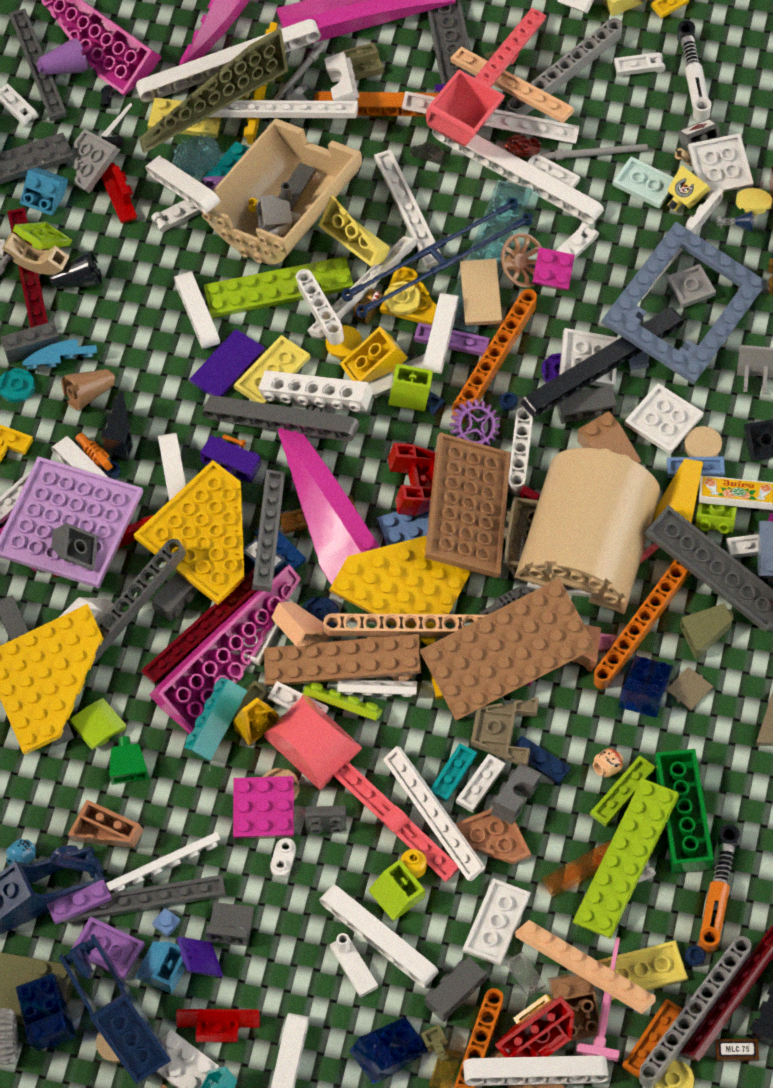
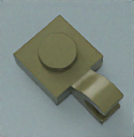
[421,1024,448,1062]

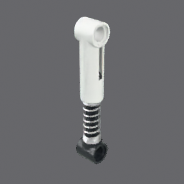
[677,20,711,122]

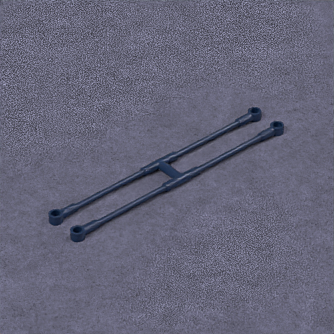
[342,197,533,318]

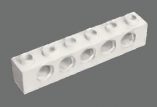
[258,370,373,412]

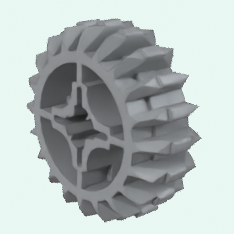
[0,1008,18,1065]

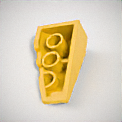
[653,458,703,524]
[233,698,279,746]

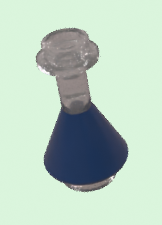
[717,211,757,232]

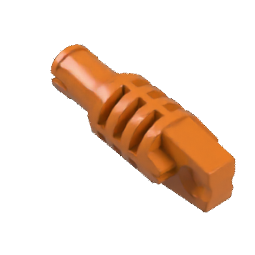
[75,433,113,471]

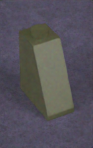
[680,603,734,659]

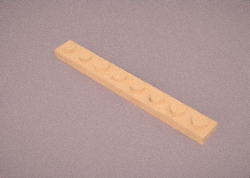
[451,47,574,123]
[515,920,656,1014]

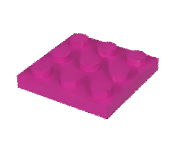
[233,776,294,839]

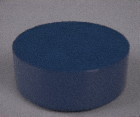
[499,392,518,411]
[101,461,121,479]
[685,945,706,967]

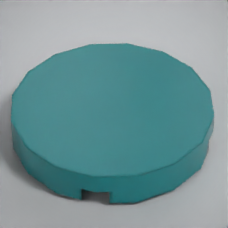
[0,368,35,403]

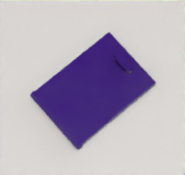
[177,936,223,977]

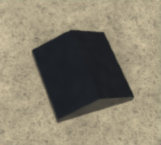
[744,419,773,461]

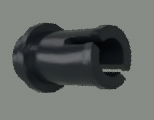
[100,85,115,109]
[101,135,124,149]

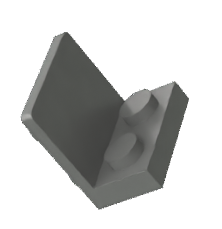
[305,805,347,834]
[205,902,254,947]

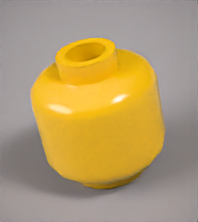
[401,849,427,879]

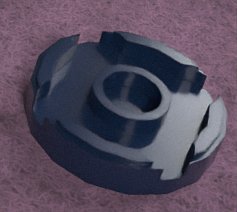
[302,597,339,628]

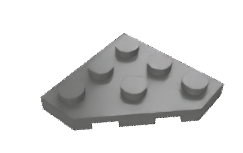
[74,129,120,193]

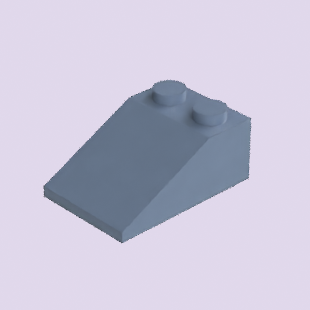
[757,521,773,579]

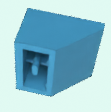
[20,167,69,215]
[135,942,186,994]

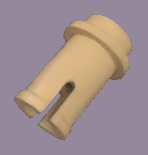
[675,148,692,165]

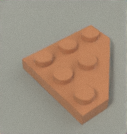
[455,808,531,865]

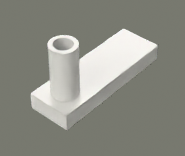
[330,933,378,998]

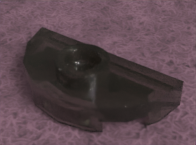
[410,142,444,165]

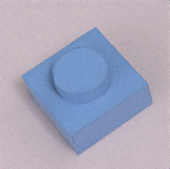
[152,908,181,937]

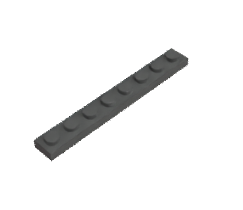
[9,8,67,122]
[252,469,285,592]
[64,875,226,924]

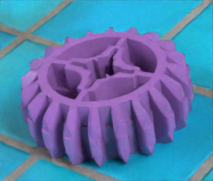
[449,400,500,446]

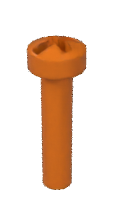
[222,434,246,448]

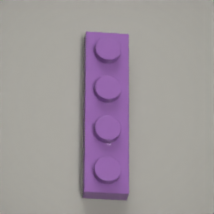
[414,323,490,356]

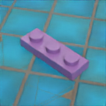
[47,880,112,925]

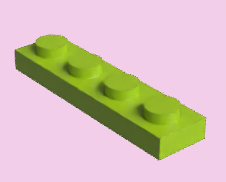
[303,682,383,721]
[590,756,656,827]

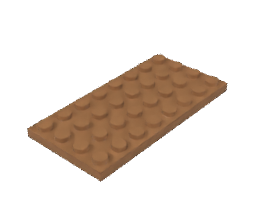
[424,433,511,578]
[419,578,596,720]

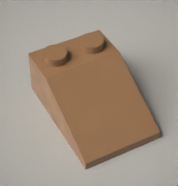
[577,411,641,464]

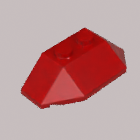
[495,996,575,1058]

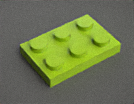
[13,222,72,250]

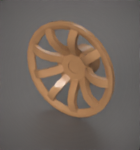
[501,233,542,288]

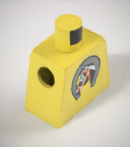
[667,166,711,212]

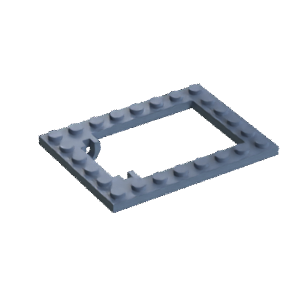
[601,222,767,385]

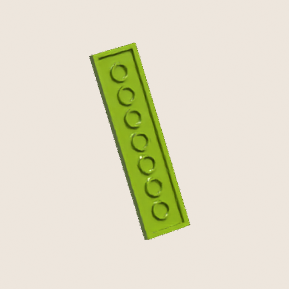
[204,256,354,318]
[573,778,679,940]

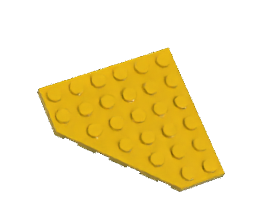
[134,460,245,605]
[329,535,471,646]
[0,604,104,755]

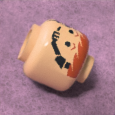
[593,748,623,778]

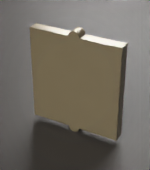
[666,667,713,711]

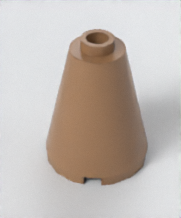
[61,369,115,411]

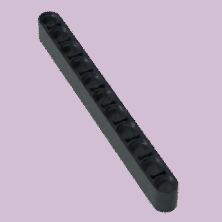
[521,307,685,418]

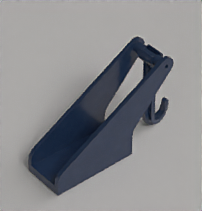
[0,845,109,935]
[59,933,172,1084]

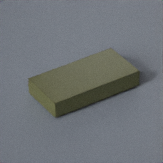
[235,680,269,716]

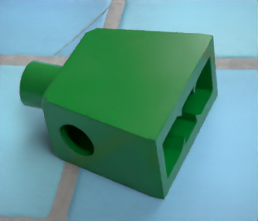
[109,736,149,785]

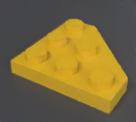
[380,267,437,325]

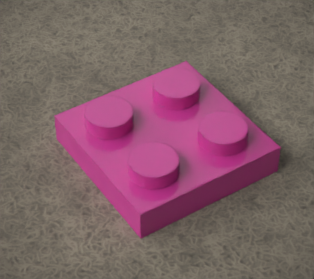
[532,247,575,291]

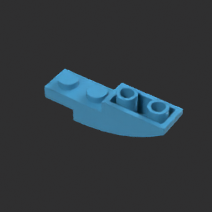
[22,339,97,369]

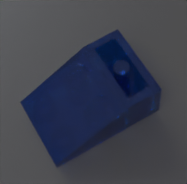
[619,655,673,718]
[16,973,76,1051]
[350,1017,429,1084]

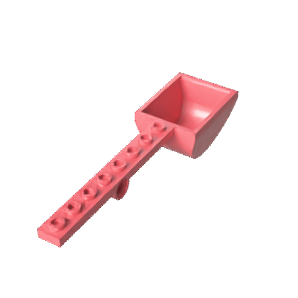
[426,8,547,147]
[264,694,459,883]

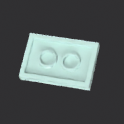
[613,157,674,208]

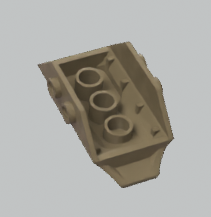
[503,497,539,582]

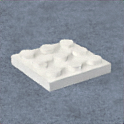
[687,133,754,196]
[559,328,619,389]
[624,383,704,454]

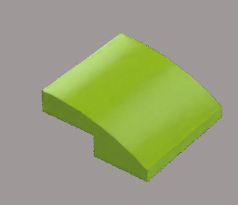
[69,698,127,750]

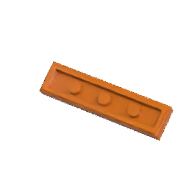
[622,999,683,1078]

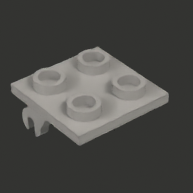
[737,345,773,394]

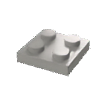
[667,264,716,308]

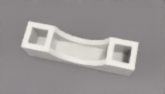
[324,52,360,101]

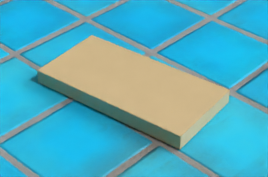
[460,259,502,326]

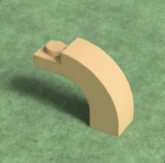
[2,233,70,275]

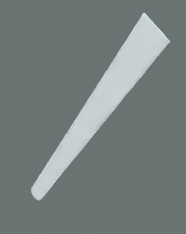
[100,103,132,138]

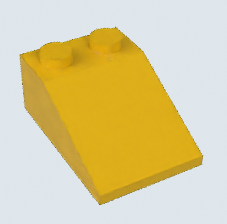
[339,326,408,382]

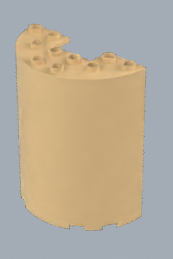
[201,118,362,264]
[514,448,660,614]

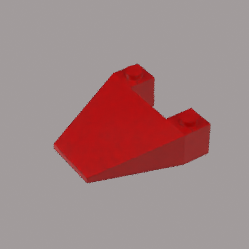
[388,443,436,516]

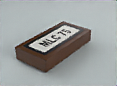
[715,1039,759,1062]

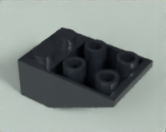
[101,391,133,462]

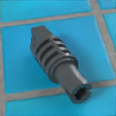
[479,585,530,615]

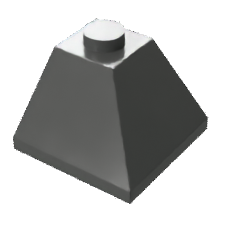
[51,523,98,571]

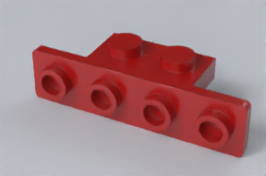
[101,163,137,224]
[176,1009,260,1042]

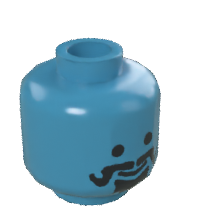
[6,839,36,865]

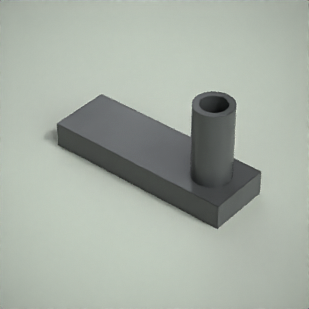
[278,162,316,212]

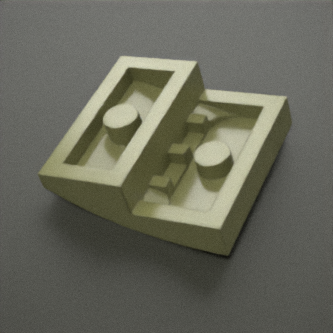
[341,43,384,80]

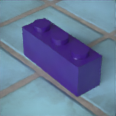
[200,435,262,483]

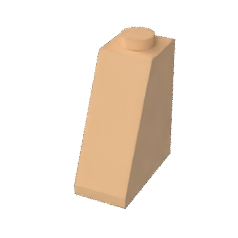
[271,602,331,647]

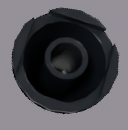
[50,250,103,289]

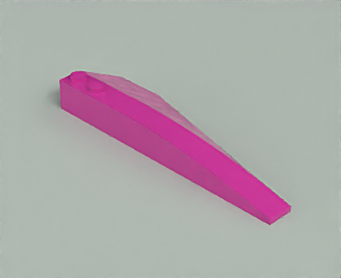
[276,0,456,44]
[278,428,380,599]
[149,564,301,734]

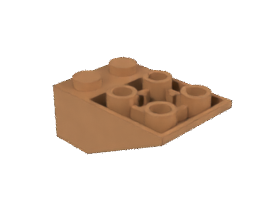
[547,973,600,1041]

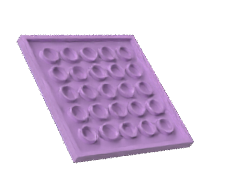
[0,456,143,588]

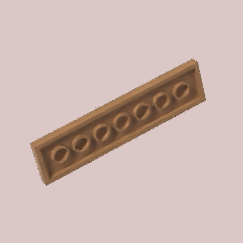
[264,634,421,687]

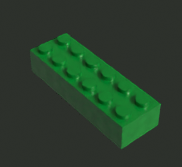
[654,749,714,873]

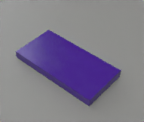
[189,329,265,397]

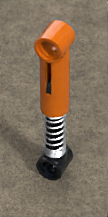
[699,824,740,953]

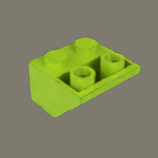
[388,363,433,412]
[368,859,425,922]

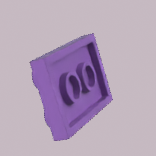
[72,917,145,980]

